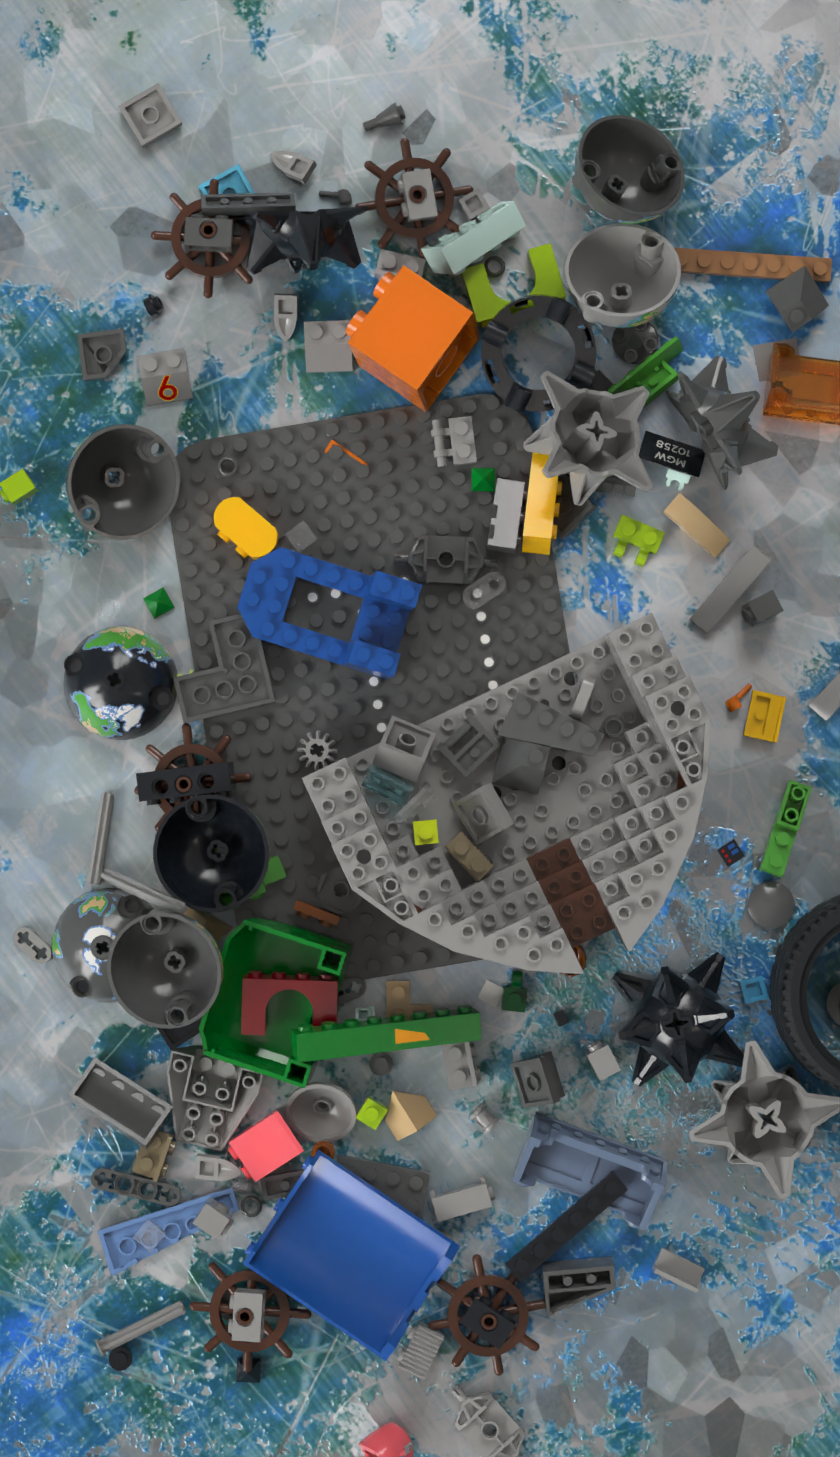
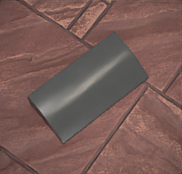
[68,1057,173,1150]

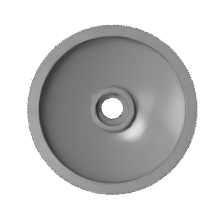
[286,1082,357,1142]

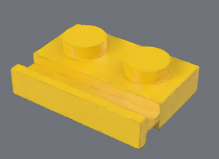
[743,690,786,743]

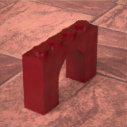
[241,970,339,1035]

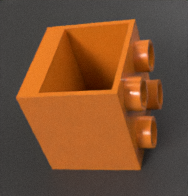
[345,265,481,413]

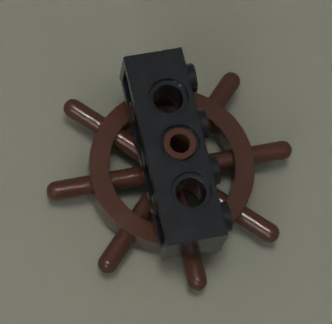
[134,723,252,831]

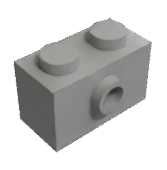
[193,1197,234,1239]

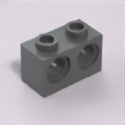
[741,590,784,627]

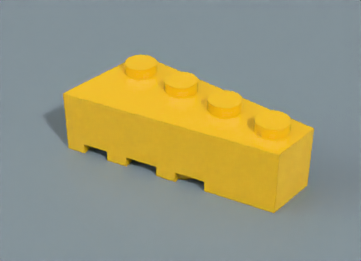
[522,453,562,555]

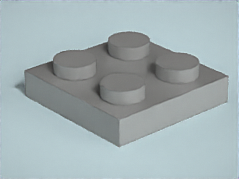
[118,83,183,148]

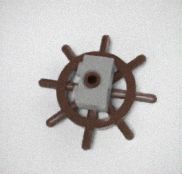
[355,138,474,259]
[190,1262,312,1372]

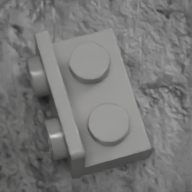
[374,249,426,282]
[441,1042,481,1091]

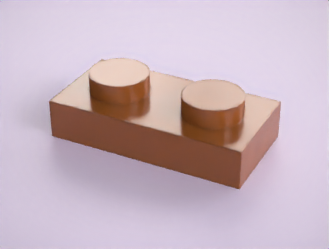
[293,899,341,928]

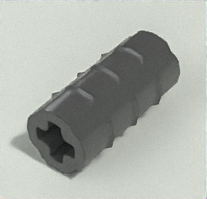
[595,475,636,497]

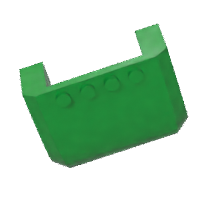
[199,918,353,1088]

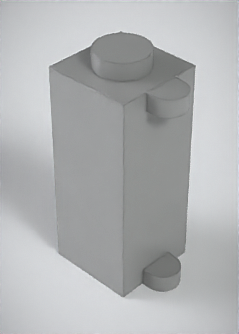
[430,1175,495,1222]

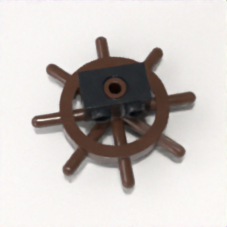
[428,1254,546,1376]

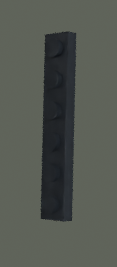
[504,1171,628,1282]

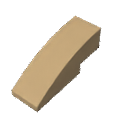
[663,493,730,558]

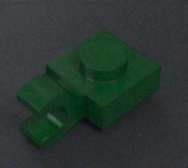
[501,970,528,1013]

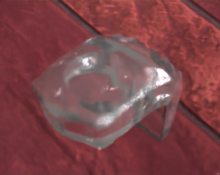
[231,1159,254,1194]

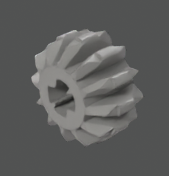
[297,730,338,771]

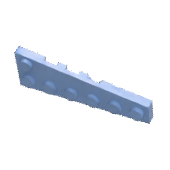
[97,1186,240,1276]

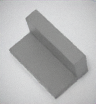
[652,1247,705,1293]

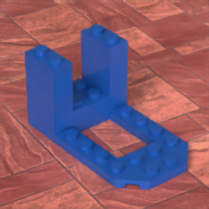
[237,547,422,679]

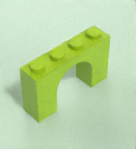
[461,243,567,328]

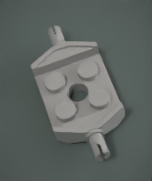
[451,1385,525,1457]

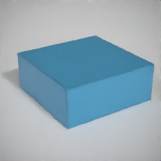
[739,975,768,1004]

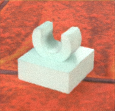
[666,468,691,490]

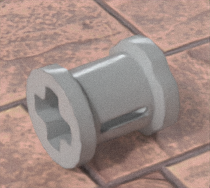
[468,1102,499,1134]

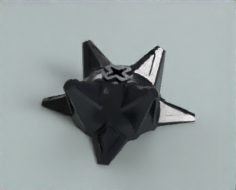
[235,206,368,275]
[611,952,744,1086]

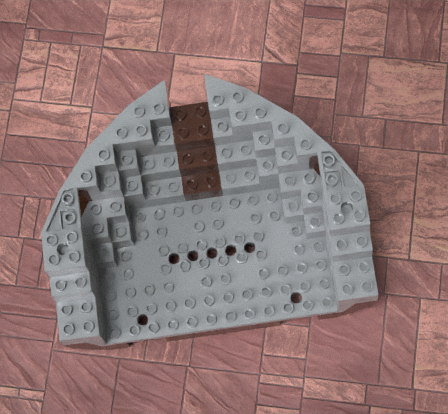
[302,613,711,974]

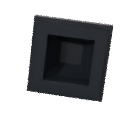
[236,1358,261,1383]

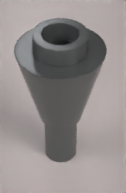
[363,103,406,132]

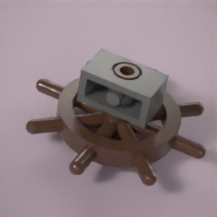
[151,179,253,298]

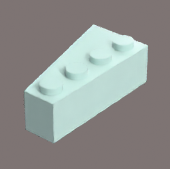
[421,201,526,276]

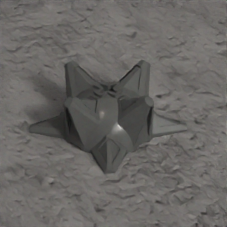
[666,356,778,490]

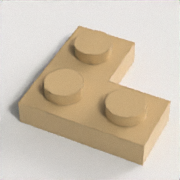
[386,980,433,1018]

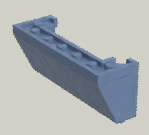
[512,1112,668,1231]

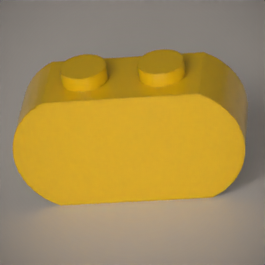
[214,497,278,560]

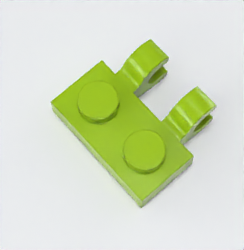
[612,514,665,567]

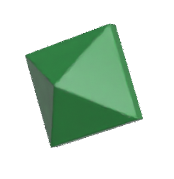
[471,468,495,492]
[143,587,175,619]

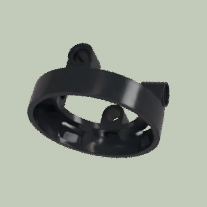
[481,294,597,413]

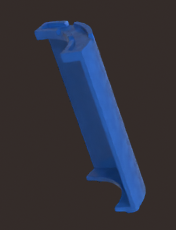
[243,1150,460,1361]

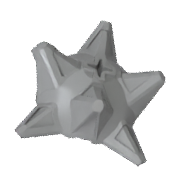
[524,370,653,506]
[689,1040,840,1199]

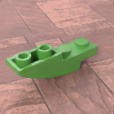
[759,780,812,878]

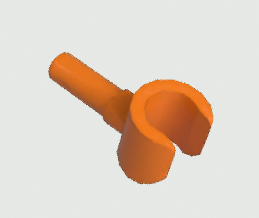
[726,683,752,712]

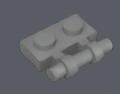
[431,416,477,467]

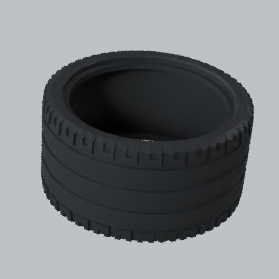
[769,895,840,1091]

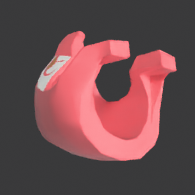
[358,1422,414,1457]

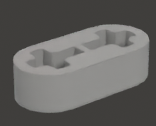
[569,675,596,722]
[13,927,53,964]

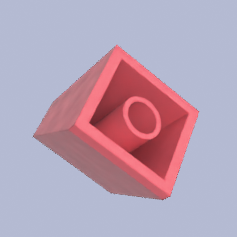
[228,1110,304,1182]

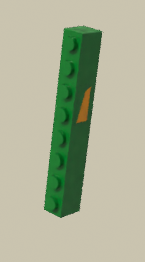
[291,1005,481,1063]

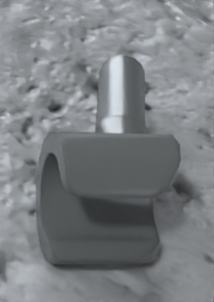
[319,189,352,205]

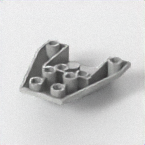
[167,1045,263,1151]

